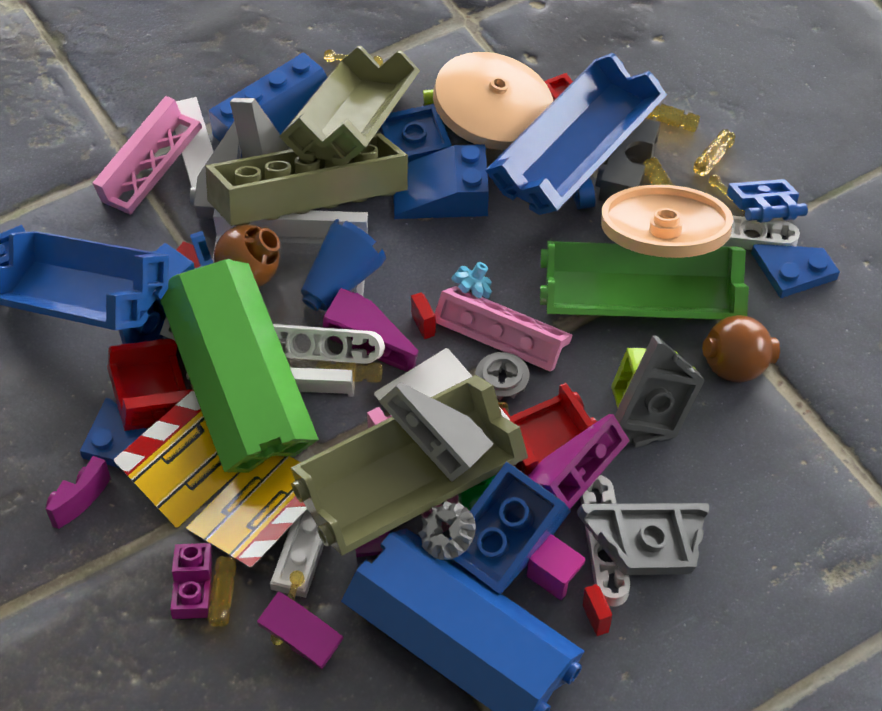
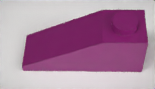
[322,288,419,372]
[528,414,630,509]

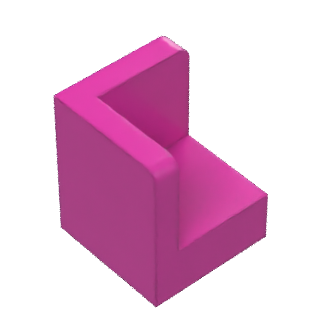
[527,534,585,600]

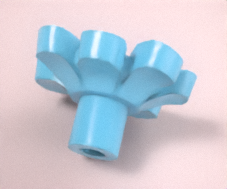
[451,262,492,298]

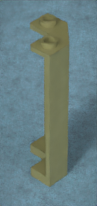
[279,46,420,165]
[291,375,528,556]

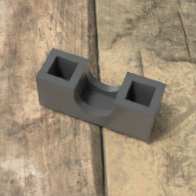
[595,119,661,202]

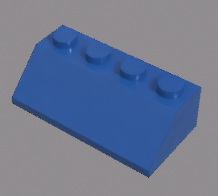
[208,52,327,159]

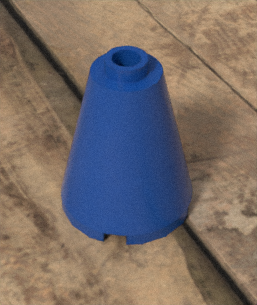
[301,219,387,312]

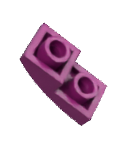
[46,456,111,529]
[170,543,212,619]
[257,591,344,669]

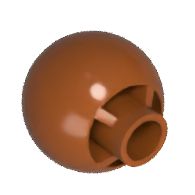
[214,224,280,288]
[702,315,780,383]

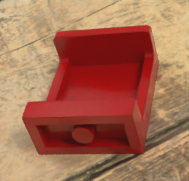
[107,339,192,431]
[500,383,597,476]

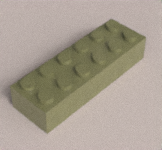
[205,133,408,226]

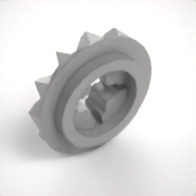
[475,352,529,401]
[418,501,476,560]

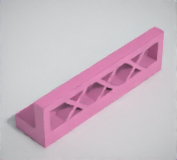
[92,96,202,215]
[434,286,573,372]

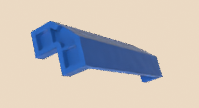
[485,53,667,215]
[0,231,169,331]
[341,528,585,711]

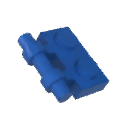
[727,179,808,223]

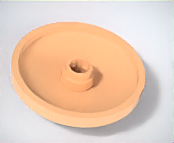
[433,52,553,150]
[601,185,733,258]

